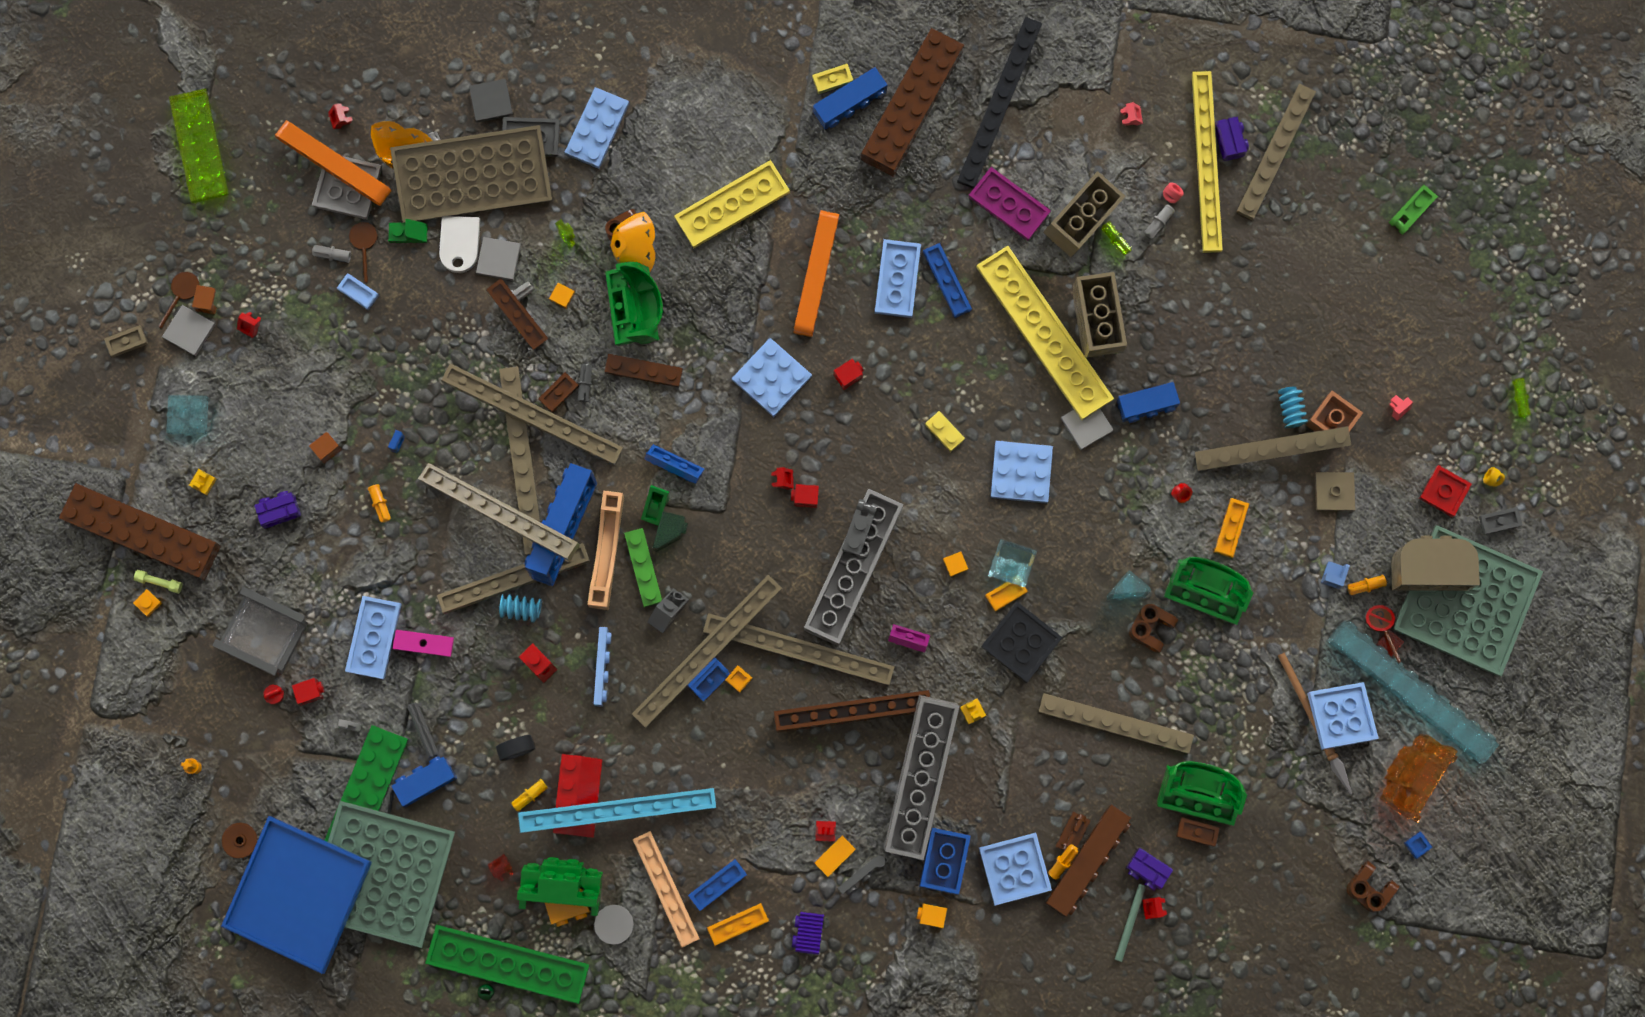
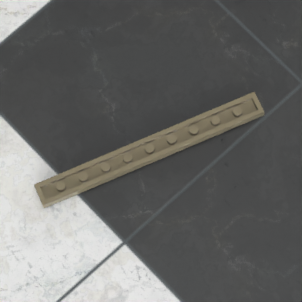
[441,364,623,466]
[499,366,541,555]
[418,463,580,562]
[632,575,782,728]
[703,613,895,685]

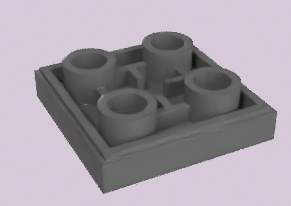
[469,79,513,123]

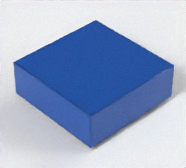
[388,430,405,453]
[1404,831,1433,859]

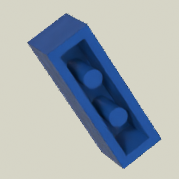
[1116,382,1180,423]
[392,756,457,808]

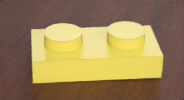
[812,64,853,94]
[925,411,965,452]

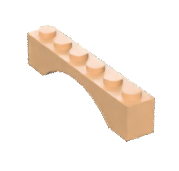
[588,491,624,610]

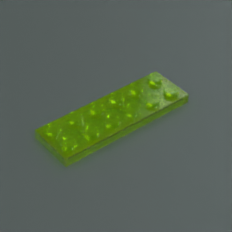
[169,88,229,204]

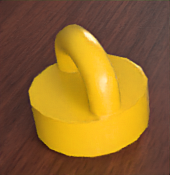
[1483,467,1505,487]

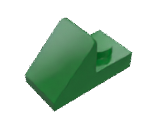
[388,219,428,243]
[641,485,669,526]

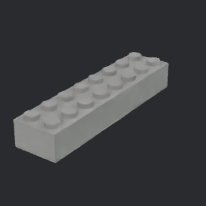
[804,489,904,647]
[884,695,959,860]

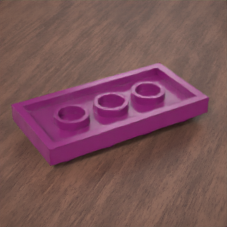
[968,167,1051,241]

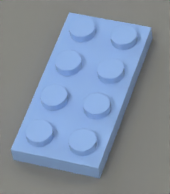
[565,87,629,169]
[875,239,921,318]
[345,596,402,680]

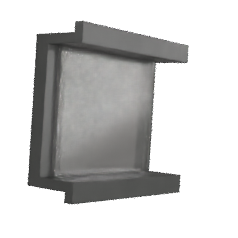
[212,587,308,676]

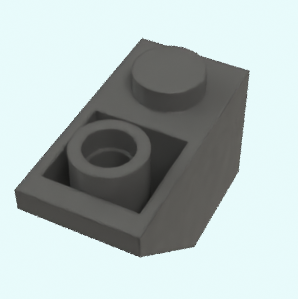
[648,588,689,633]

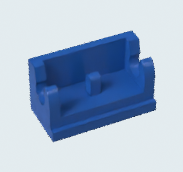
[688,658,730,702]

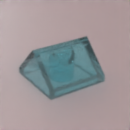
[988,539,1037,587]
[1107,570,1151,600]

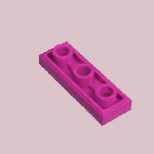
[393,630,454,657]

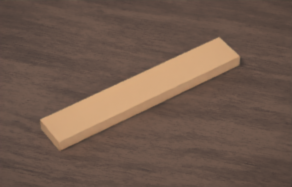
[632,831,700,947]

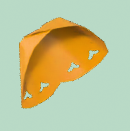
[370,121,432,169]
[610,212,655,272]

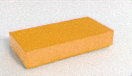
[985,575,1028,612]
[814,835,856,877]

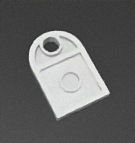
[439,216,480,273]

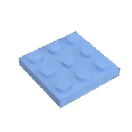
[732,338,812,417]
[991,441,1053,503]
[1307,682,1379,750]
[979,833,1052,906]

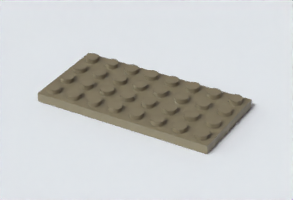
[390,125,552,223]

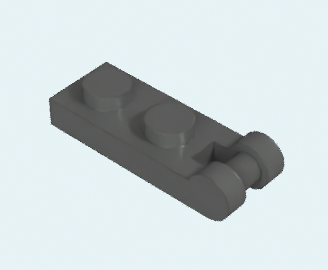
[842,499,878,556]
[837,856,885,895]

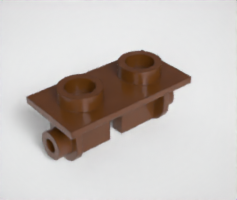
[1056,812,1091,851]

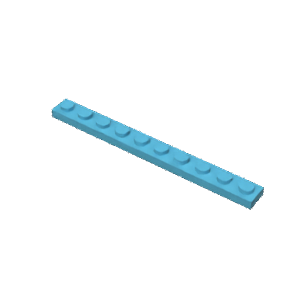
[518,788,716,833]

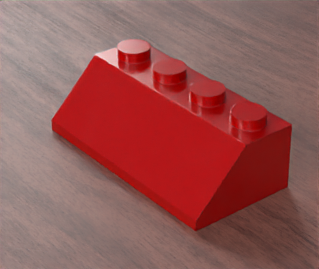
[553,754,603,838]

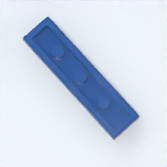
[923,243,972,318]

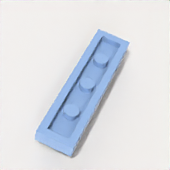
[594,627,612,707]

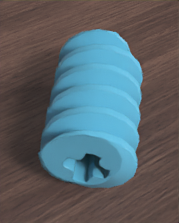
[1278,387,1308,428]
[499,594,541,623]

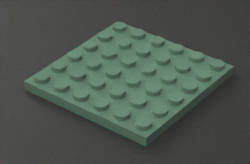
[1392,525,1543,677]
[328,801,455,948]

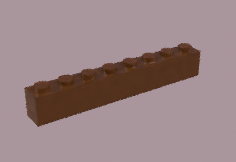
[774,690,930,733]

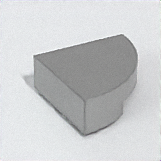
[338,719,362,732]

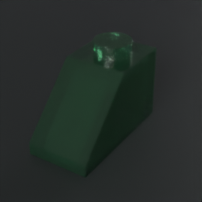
[653,511,688,552]

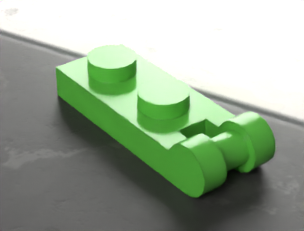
[1389,185,1438,235]

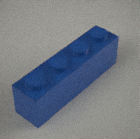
[813,67,887,129]

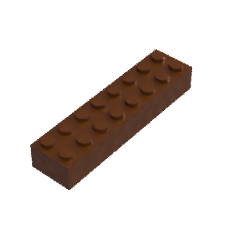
[861,28,964,177]
[59,483,221,581]

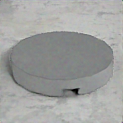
[594,905,634,945]

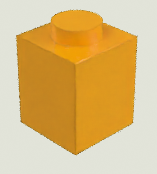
[916,904,947,928]

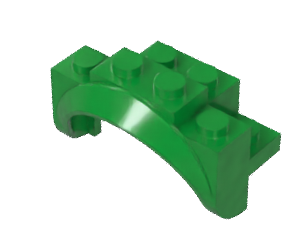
[605,262,663,346]
[517,857,603,916]

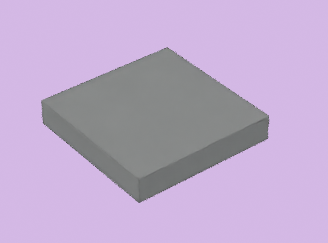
[476,237,521,281]
[162,305,216,356]
[1061,409,1113,450]

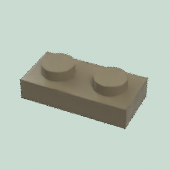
[104,325,148,358]

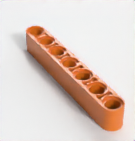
[275,120,391,206]
[793,210,839,337]

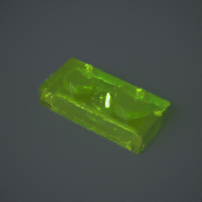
[555,219,575,248]

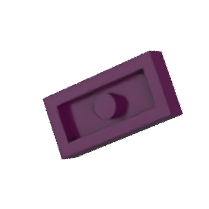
[888,624,930,653]

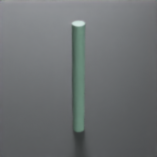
[1115,884,1146,962]

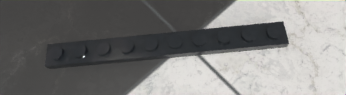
[957,17,1042,189]

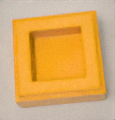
[549,283,575,308]
[943,552,968,577]
[725,665,753,693]

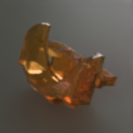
[1380,734,1458,823]

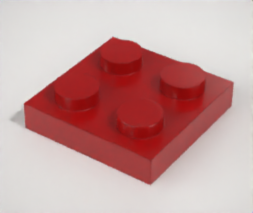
[1419,465,1472,518]

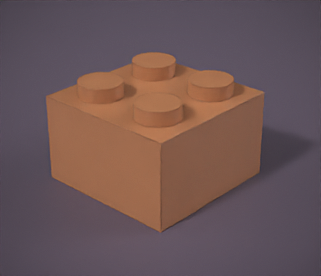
[1306,391,1363,432]

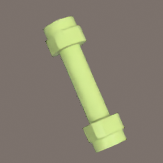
[134,570,183,594]

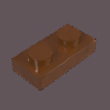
[538,372,579,413]
[1176,817,1220,847]

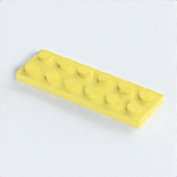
[674,160,790,249]

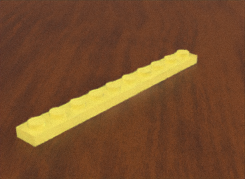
[1192,71,1223,253]

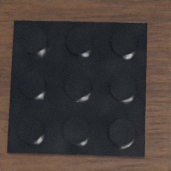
[981,602,1063,683]

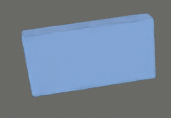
[337,273,379,310]

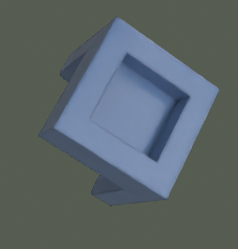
[1321,562,1350,589]

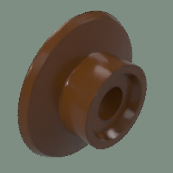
[222,823,257,858]

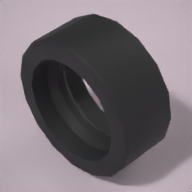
[496,735,536,761]

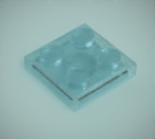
[166,395,208,434]

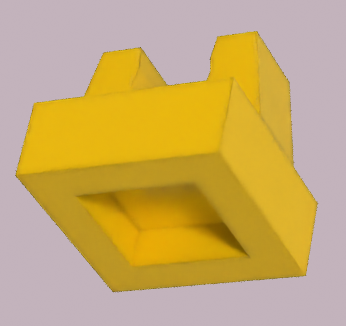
[189,469,217,495]
[960,698,986,725]

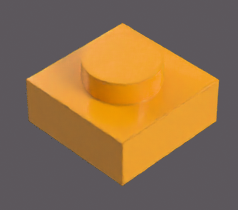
[133,589,162,617]

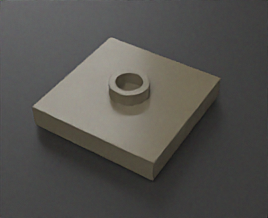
[1315,472,1355,511]

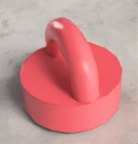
[1163,182,1184,204]

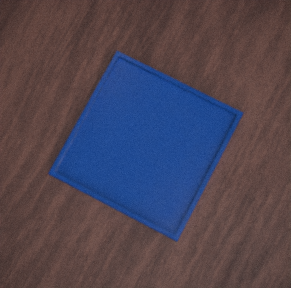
[221,816,372,974]

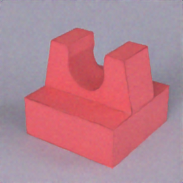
[1120,102,1143,126]
[1389,395,1413,421]

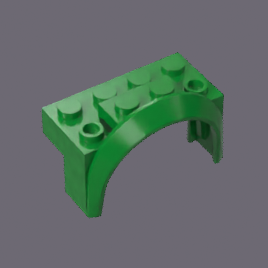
[1164,557,1253,625]
[1157,761,1247,826]

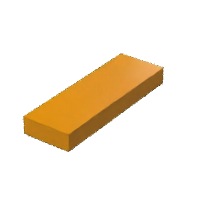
[1214,498,1249,558]
[707,903,769,946]

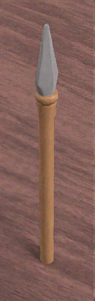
[1278,653,1352,794]

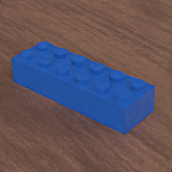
[524,463,597,586]

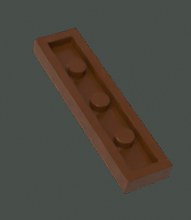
[486,279,548,350]
[604,354,683,388]

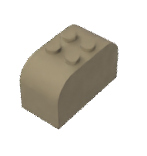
[1043,171,1126,257]
[1073,272,1127,358]
[1391,535,1480,591]

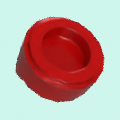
[1171,483,1193,503]
[263,685,284,705]

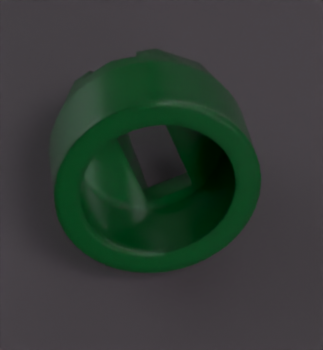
[478,984,494,1000]

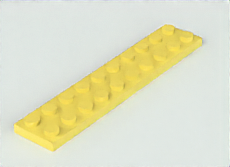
[976,246,1114,420]

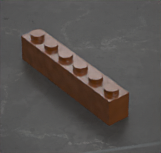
[1045,804,1131,917]

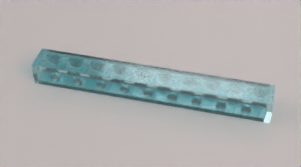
[1327,621,1499,764]

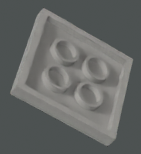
[312,156,382,220]

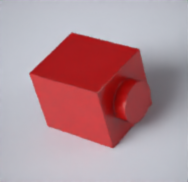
[833,358,864,390]
[791,484,819,508]
[292,678,325,706]

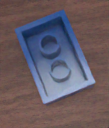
[919,828,971,895]

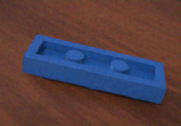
[644,444,704,484]
[688,859,747,911]

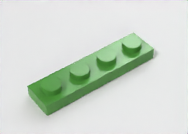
[624,528,662,607]

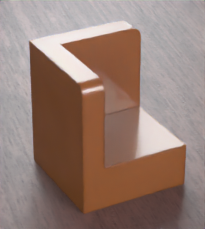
[192,285,217,315]
[309,432,342,464]

